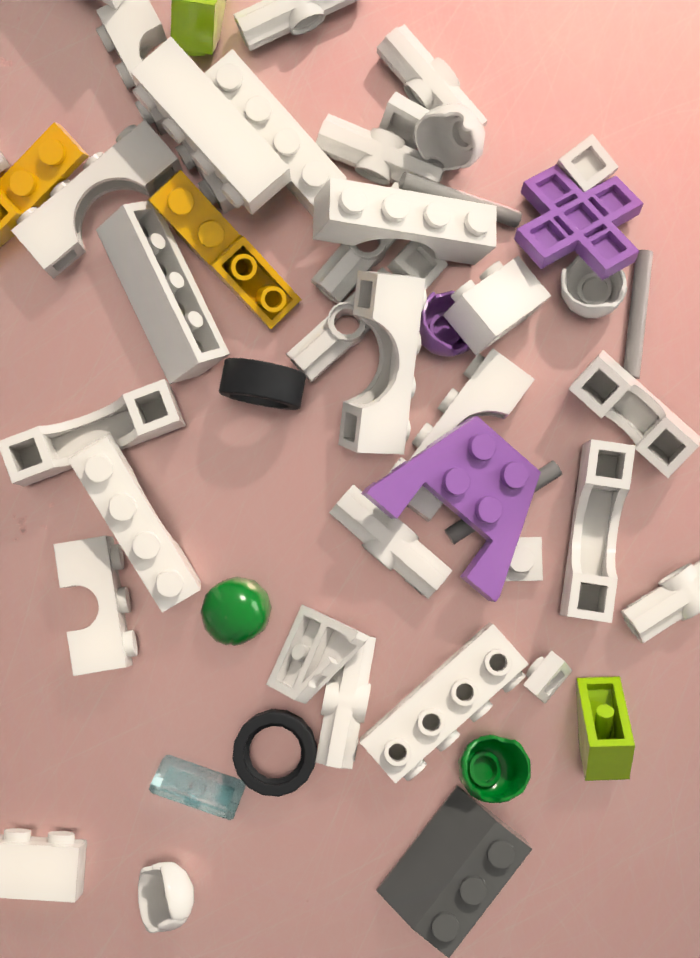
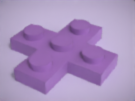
[514,164,644,280]

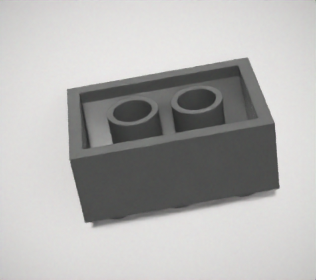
[376,785,532,958]

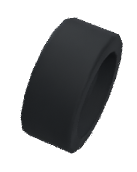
[219,358,306,410]
[232,709,317,797]

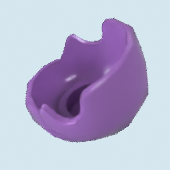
[419,290,470,357]

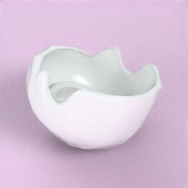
[414,104,485,171]
[561,255,627,319]
[138,862,194,933]

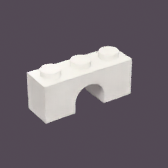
[96,0,167,135]
[569,350,700,478]
[53,536,138,676]

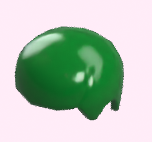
[200,577,272,646]
[458,735,531,803]

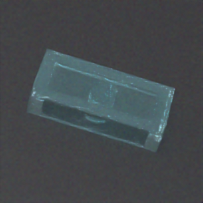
[149,755,246,821]

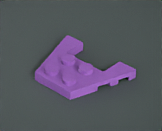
[361,416,541,602]

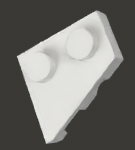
[266,605,369,704]

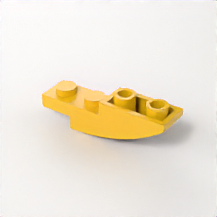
[0,122,89,247]
[147,170,302,329]

